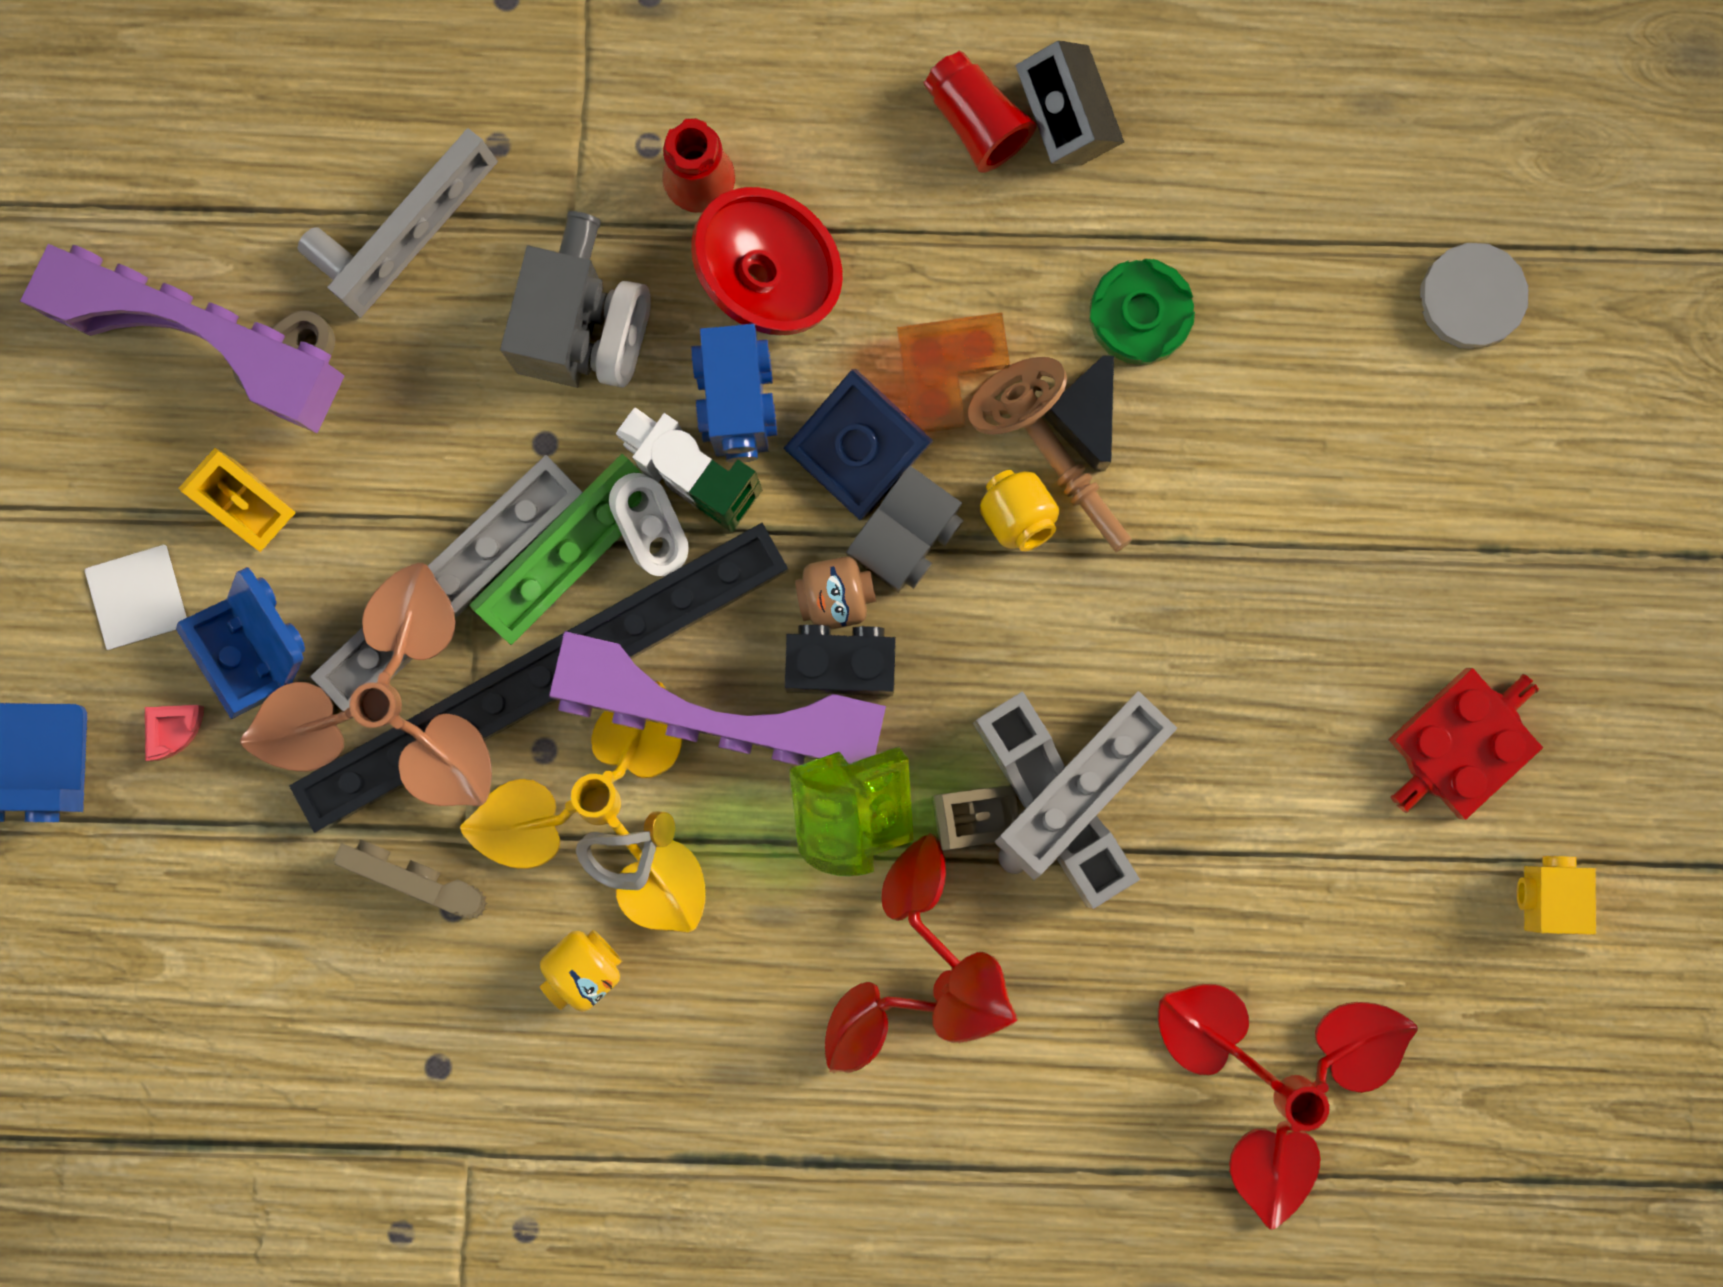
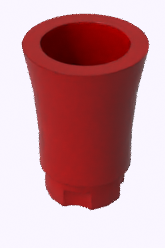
[923,50,1037,173]
[663,118,735,213]

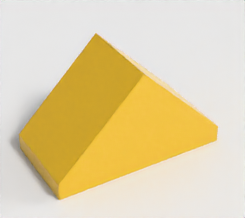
[178,448,296,552]

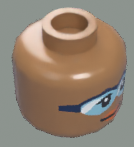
[795,557,877,629]

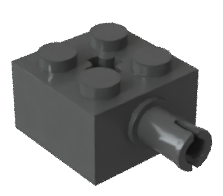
[500,211,608,388]

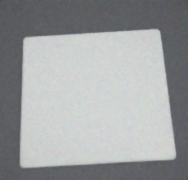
[85,545,187,650]

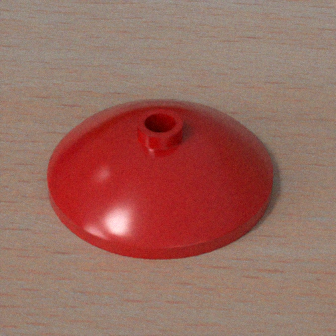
[691,187,843,336]

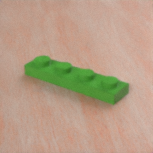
[470,454,643,645]

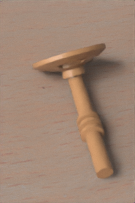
[968,357,1132,552]

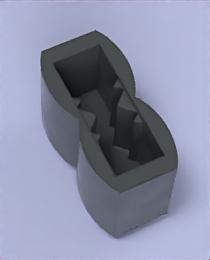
[846,466,964,593]

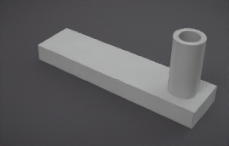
[298,128,498,318]
[994,691,1177,880]

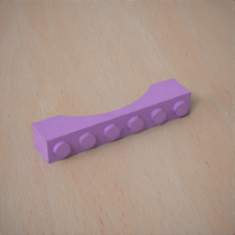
[20,244,344,433]
[549,631,886,778]

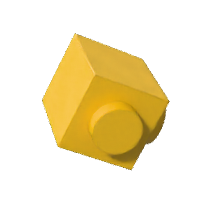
[1517,856,1596,935]

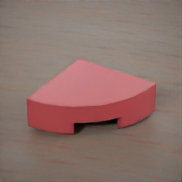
[145,705,204,762]

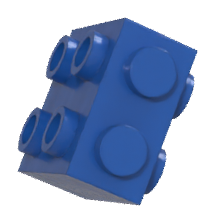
[691,324,777,463]

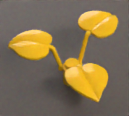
[460,681,706,933]

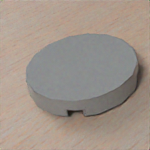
[1420,243,1529,349]

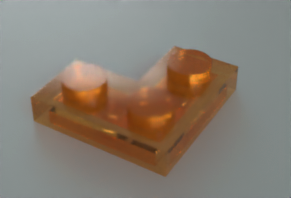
[897,312,1010,433]

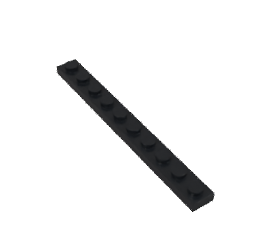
[289,523,789,833]

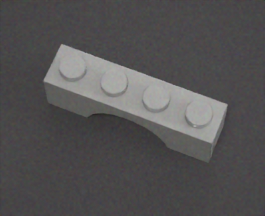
[973,691,1140,909]

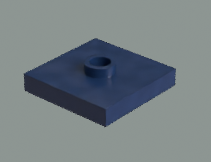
[783,369,933,521]

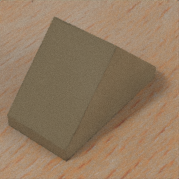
[932,785,1019,851]

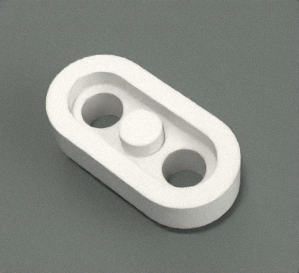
[590,281,651,387]
[609,473,689,576]

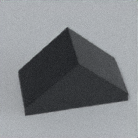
[1044,355,1114,471]

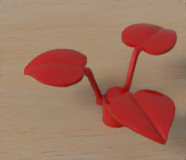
[825,833,1018,1073]
[1157,984,1418,1230]

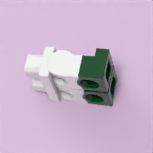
[616,408,763,533]

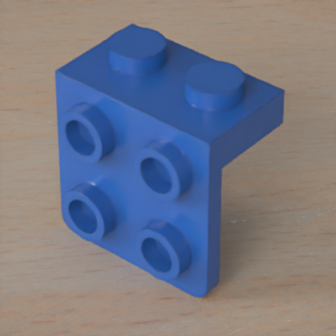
[176,567,305,720]
[0,703,87,822]

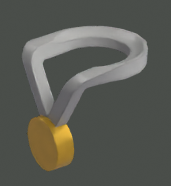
[576,811,675,890]

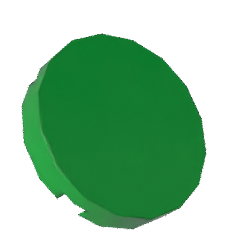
[1089,259,1195,365]

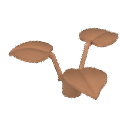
[240,563,492,806]

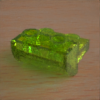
[789,746,914,876]

